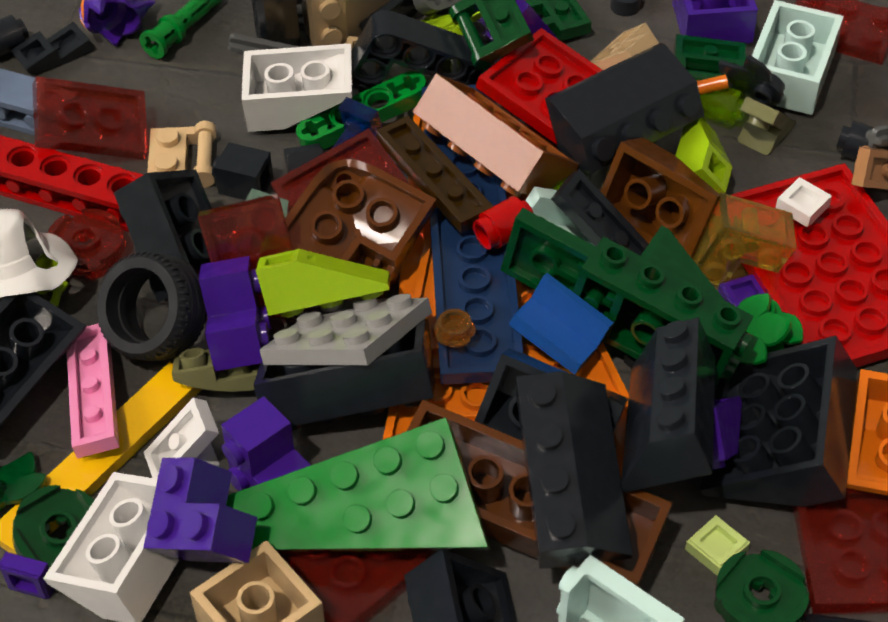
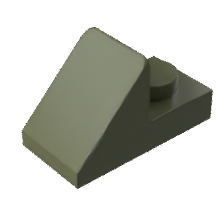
[738,96,796,155]

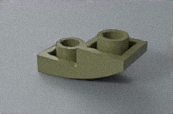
[172,348,260,392]

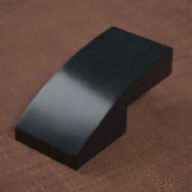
[11,21,95,74]

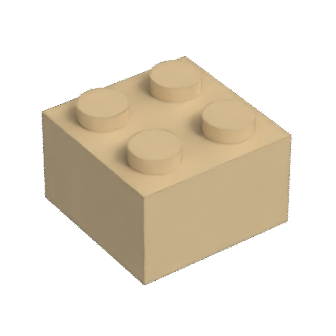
[190,540,325,622]

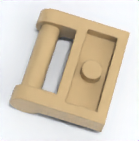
[147,121,217,188]

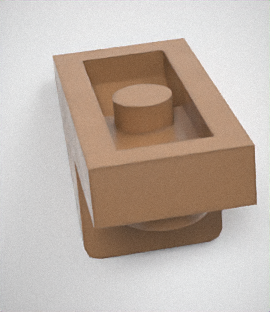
[851,145,888,190]

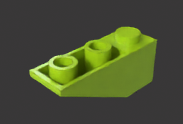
[675,117,732,195]
[256,249,390,317]

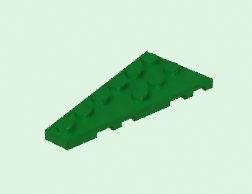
[226,417,491,552]

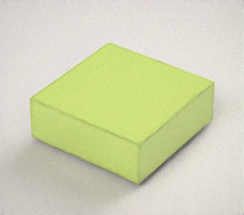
[685,515,750,576]

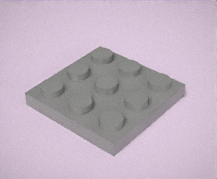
[259,294,432,365]

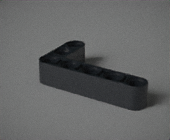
[352,10,510,96]

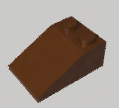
[600,137,721,259]

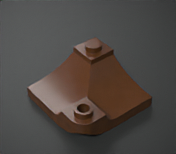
[271,159,437,299]

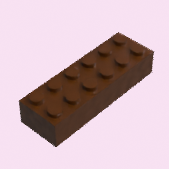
[407,400,672,588]

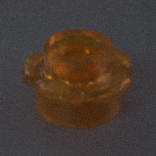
[434,309,476,347]

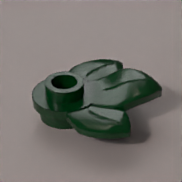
[0,452,47,512]

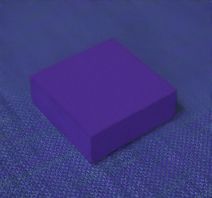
[718,274,765,307]
[0,552,55,599]

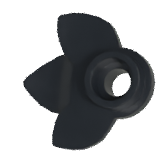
[718,55,785,105]

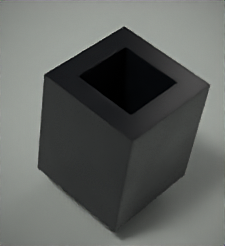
[212,143,274,200]

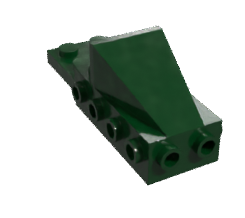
[500,208,754,389]

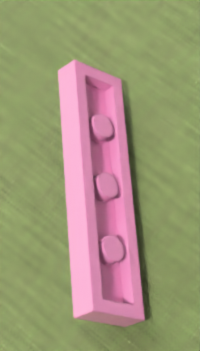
[67,323,120,459]

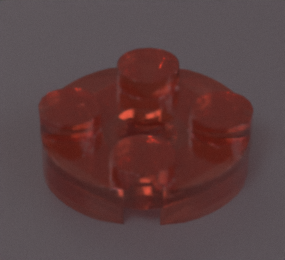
[47,208,126,280]

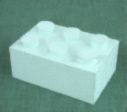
[752,0,844,115]

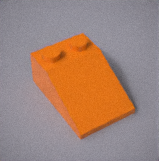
[847,369,888,495]

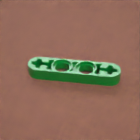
[296,71,427,149]

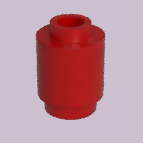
[473,196,533,250]

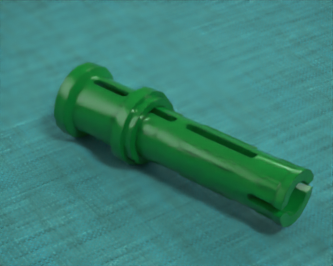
[139,0,223,59]

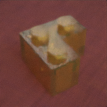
[693,192,797,286]

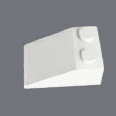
[241,43,352,132]

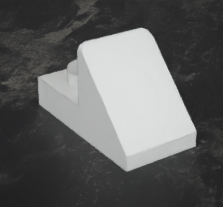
[143,397,219,479]

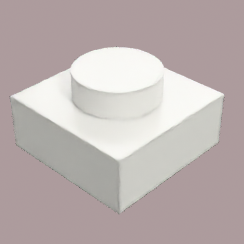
[775,177,832,227]

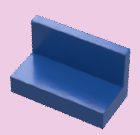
[509,273,614,375]

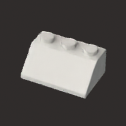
[43,472,179,622]

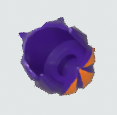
[79,0,155,46]

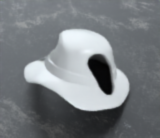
[0,209,78,298]

